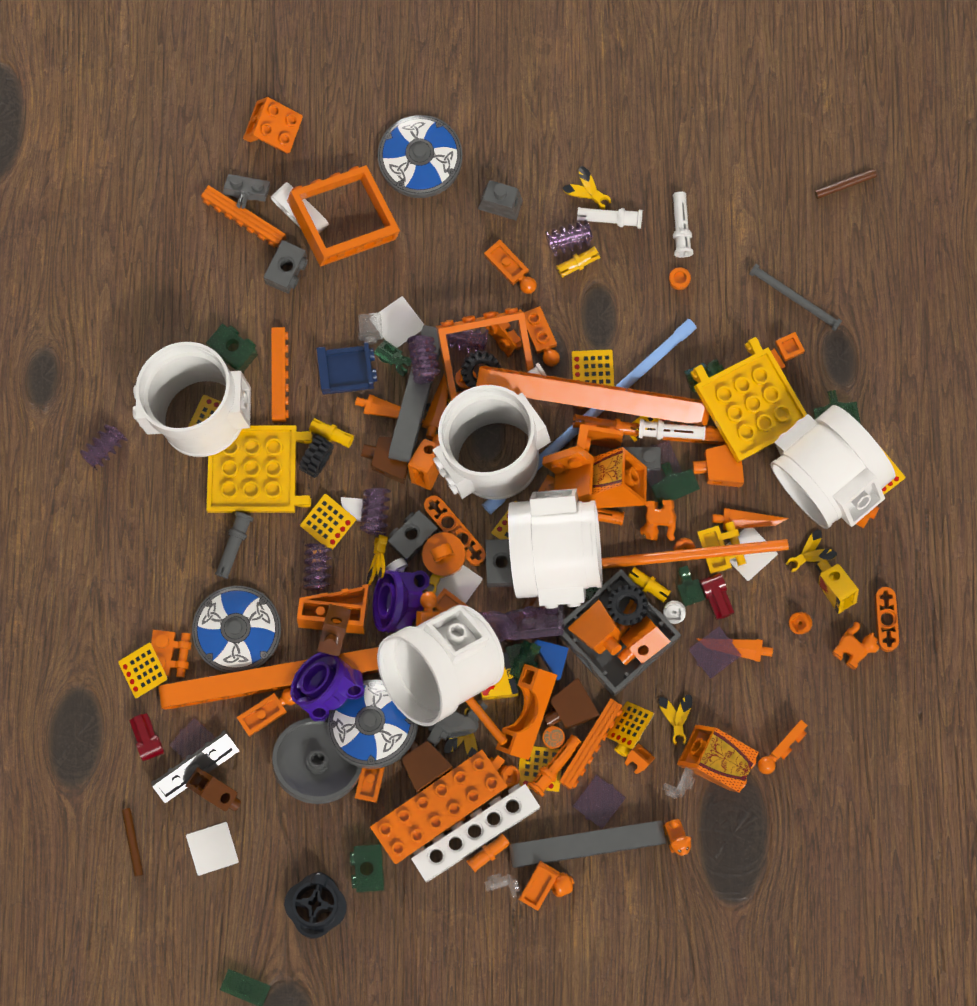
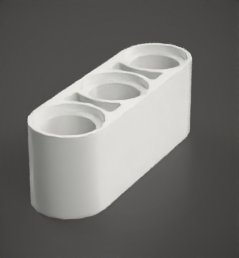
[271,182,329,234]

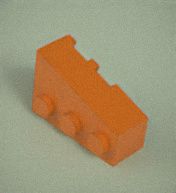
[297,584,370,634]

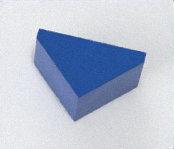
[534,640,569,683]

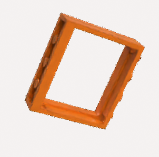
[287,165,400,267]
[436,307,534,402]

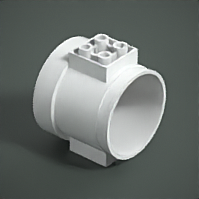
[133,342,251,457]
[433,385,551,500]
[771,405,896,529]
[508,489,602,609]
[377,605,504,726]

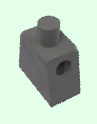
[478,180,523,221]

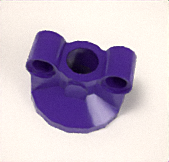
[372,570,430,633]
[290,652,365,722]

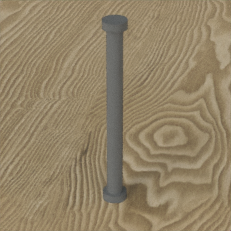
[749,264,842,331]

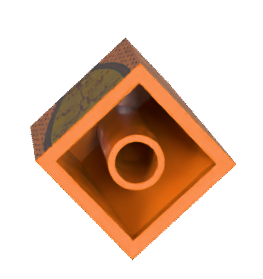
[578,447,647,509]
[677,725,759,793]

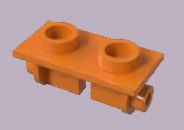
[485,312,522,357]

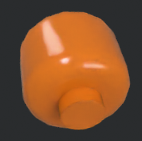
[551,872,574,897]

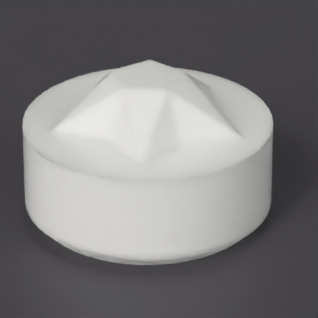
[385,558,408,572]
[663,601,686,624]

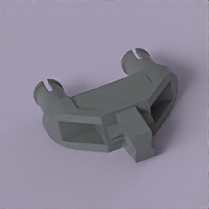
[427,699,488,748]

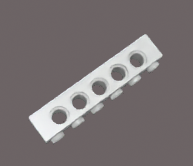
[411,784,540,883]

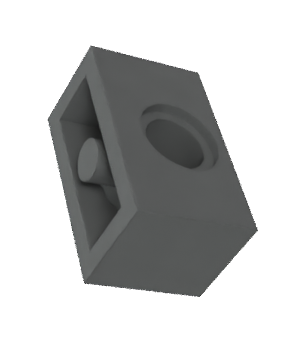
[263,240,308,294]
[388,510,438,563]
[485,539,514,587]

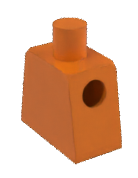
[408,434,440,491]
[692,444,744,487]
[568,600,622,655]
[617,616,670,666]

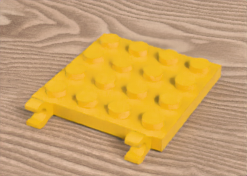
[690,337,807,463]
[207,425,313,513]

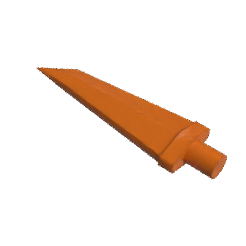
[422,373,448,439]
[355,394,424,423]
[712,508,788,530]
[696,638,773,662]

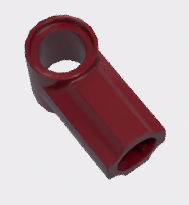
[699,573,734,620]
[129,713,164,762]

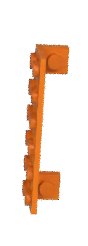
[370,750,507,864]

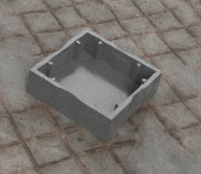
[554,569,681,697]

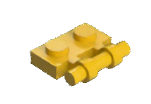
[697,521,746,574]

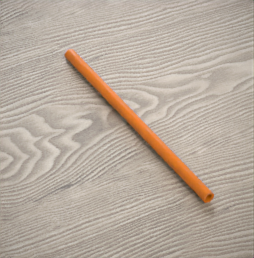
[602,539,789,569]

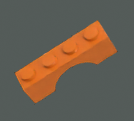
[496,664,557,760]

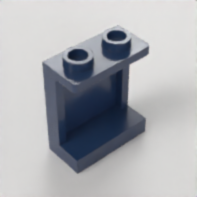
[316,342,377,395]

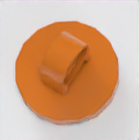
[422,532,466,577]

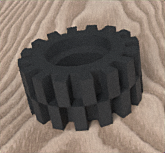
[461,350,501,388]
[299,435,334,478]
[607,585,649,626]

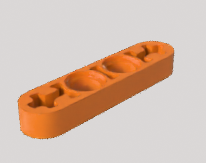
[424,495,486,566]

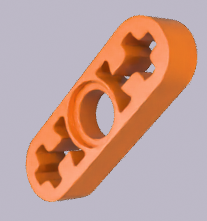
[874,587,899,652]

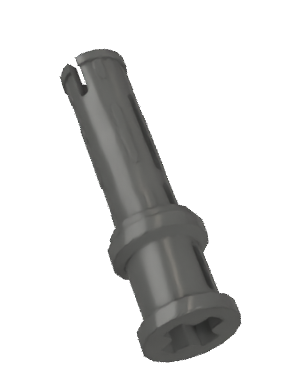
[215,512,254,579]

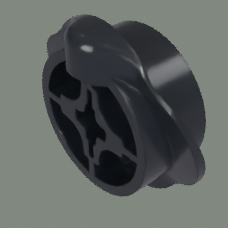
[284,872,347,939]

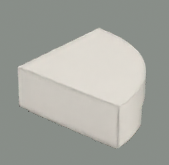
[341,497,363,522]

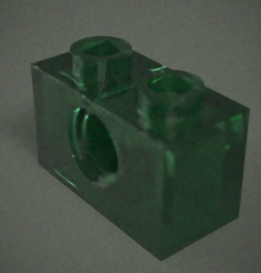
[206,323,258,373]
[350,844,385,893]

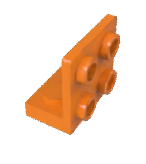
[243,97,303,154]
[576,423,624,453]
[542,445,594,499]

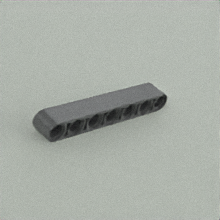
[389,325,440,463]
[509,821,666,868]

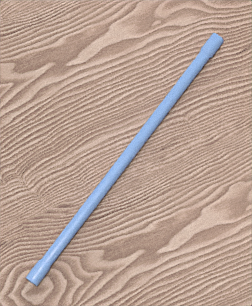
[482,319,697,514]

